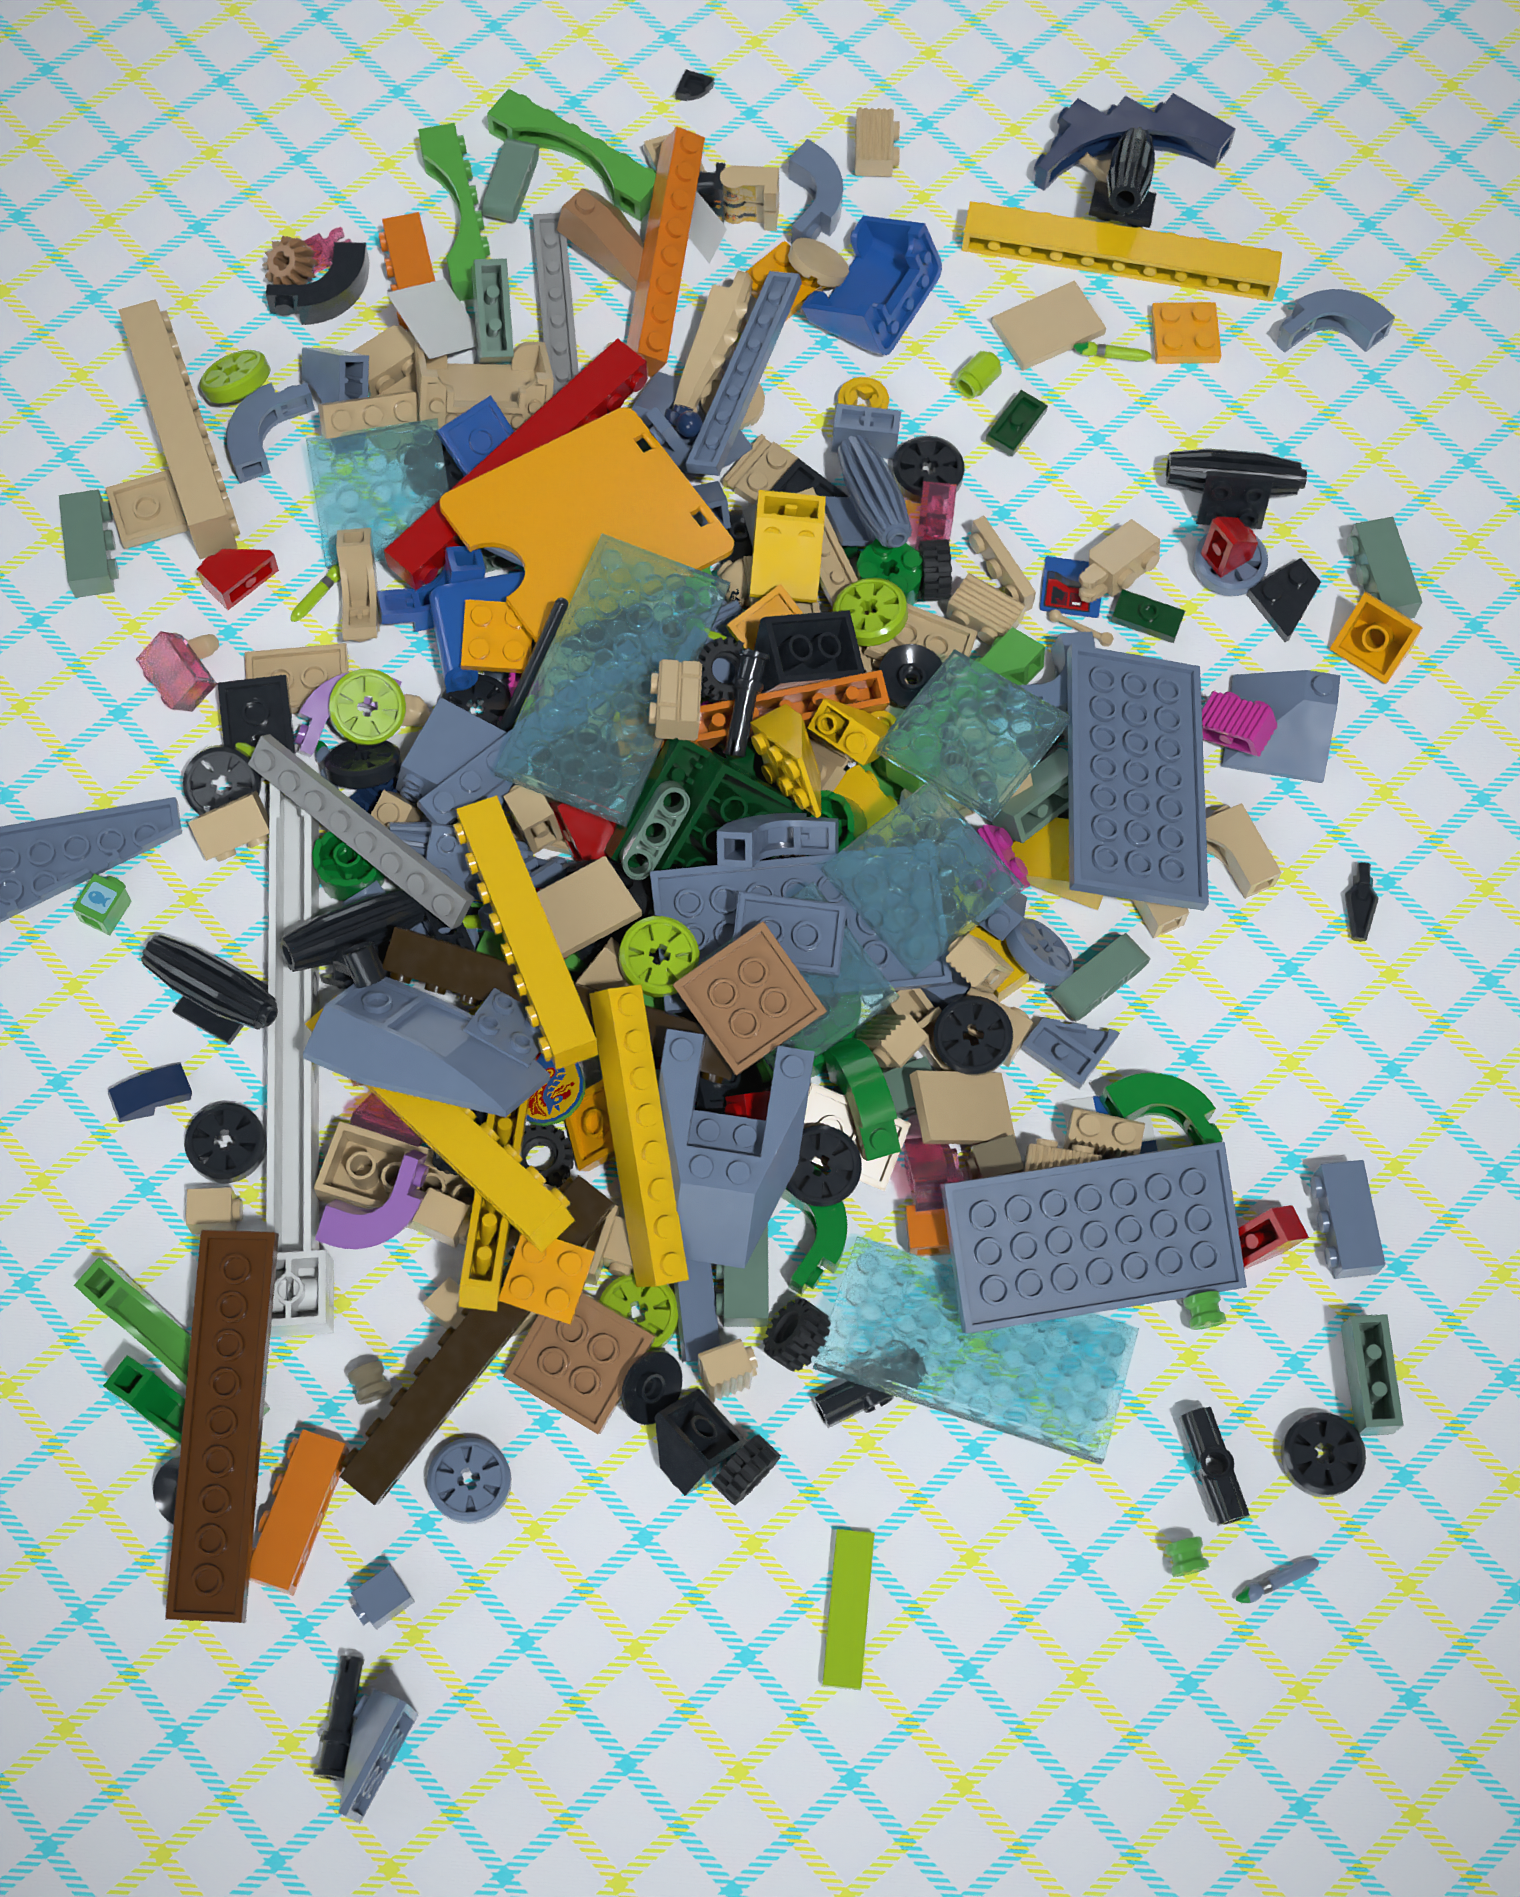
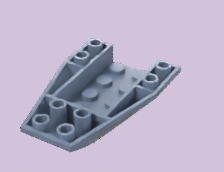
[303,977,550,1117]

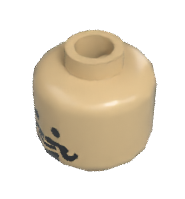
[717,558,750,608]

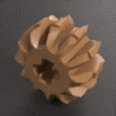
[262,236,318,285]

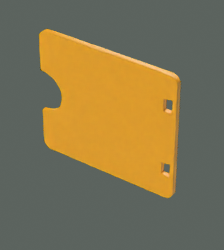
[440,407,734,648]

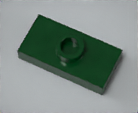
[985,390,1048,457]
[1111,589,1186,643]

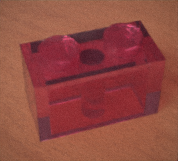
[915,481,957,550]
[136,631,217,712]
[903,1137,965,1212]

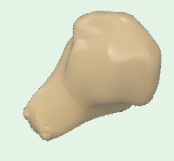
[1079,153,1111,182]
[401,694,432,727]

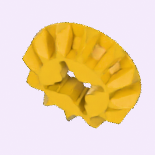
[838,377,889,409]

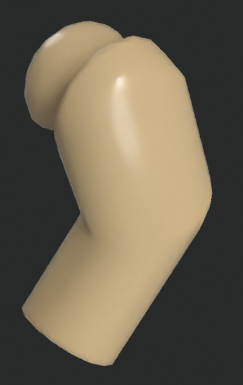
[166,632,219,661]

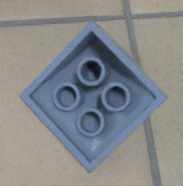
[1222,670,1341,783]
[338,1689,419,1824]

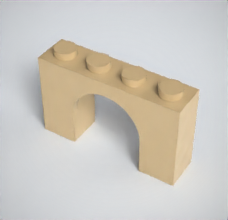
[1132,803,1282,939]

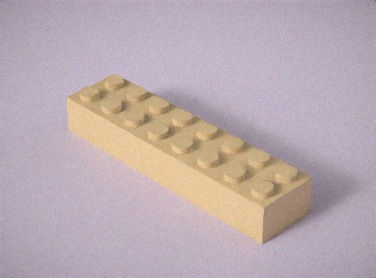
[118,299,240,560]
[313,1121,619,1286]

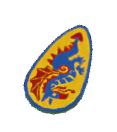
[526,1052,585,1126]

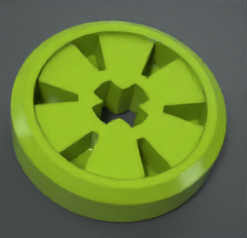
[199,350,271,404]
[833,578,908,646]
[328,668,406,746]
[618,916,699,997]
[599,1273,678,1353]

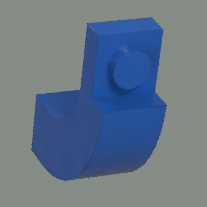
[377,546,485,631]

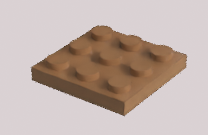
[672,921,827,1076]
[503,1291,657,1435]

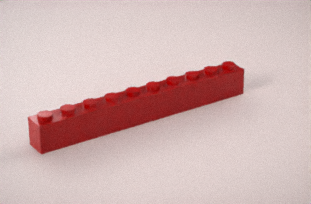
[384,338,648,591]

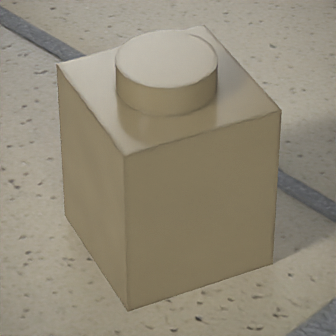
[965,1135,1025,1180]

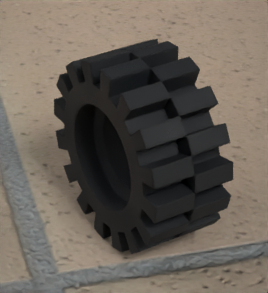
[919,539,952,601]
[692,637,751,703]
[520,1124,574,1188]
[763,1298,831,1372]
[712,1434,781,1506]

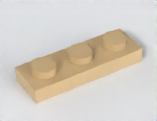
[318,391,420,439]
[969,515,1036,612]

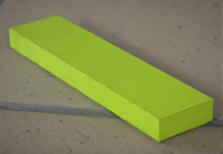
[822,1529,875,1691]

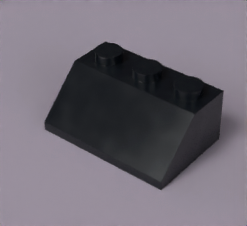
[754,610,865,694]

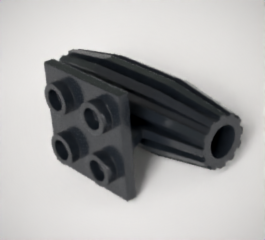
[1088,127,1157,228]
[1165,448,1307,529]
[279,890,427,989]
[141,934,278,1045]

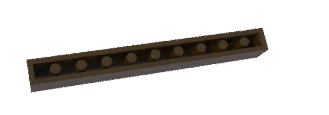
[383,927,734,1084]
[339,1175,615,1506]

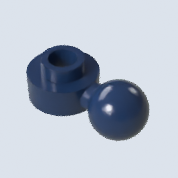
[665,404,703,438]

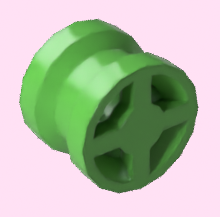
[1183,1291,1227,1330]
[1164,1537,1210,1577]

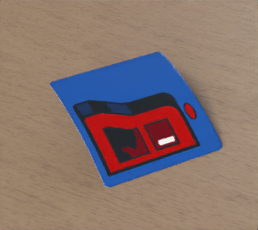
[1040,556,1101,618]

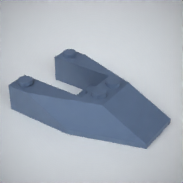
[658,1029,815,1268]

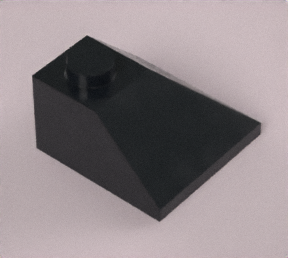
[655,1388,747,1496]

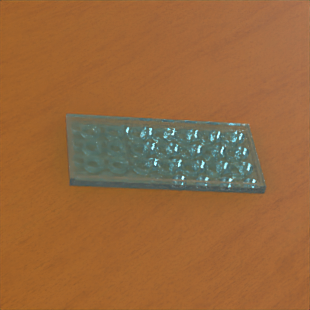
[494,533,730,827]
[813,1236,1139,1465]

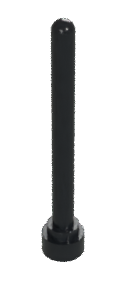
[492,597,569,733]

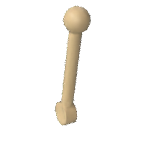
[1048,609,1114,647]

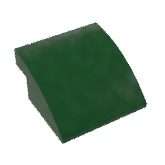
[604,738,808,885]

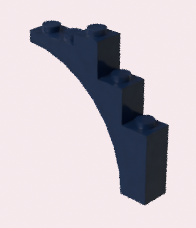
[1034,93,1236,191]

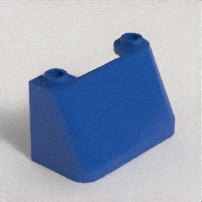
[801,215,942,355]
[429,571,571,693]

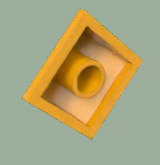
[1329,592,1423,684]

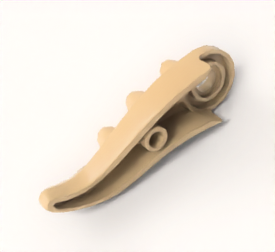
[672,270,753,428]

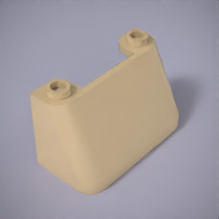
[415,339,554,436]

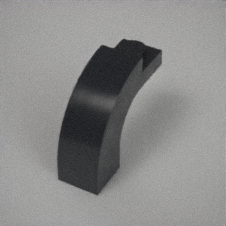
[266,242,370,325]

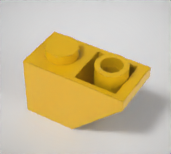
[807,698,894,766]

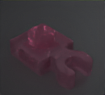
[304,227,352,274]

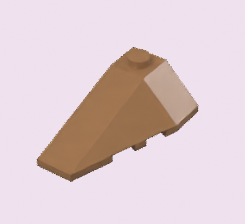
[557,188,644,292]

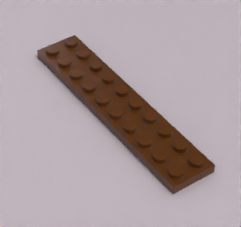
[165,1230,279,1623]

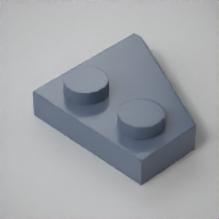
[1021,1017,1120,1089]

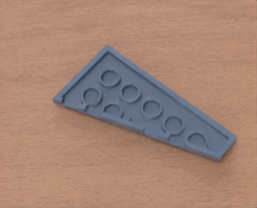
[0,797,182,923]

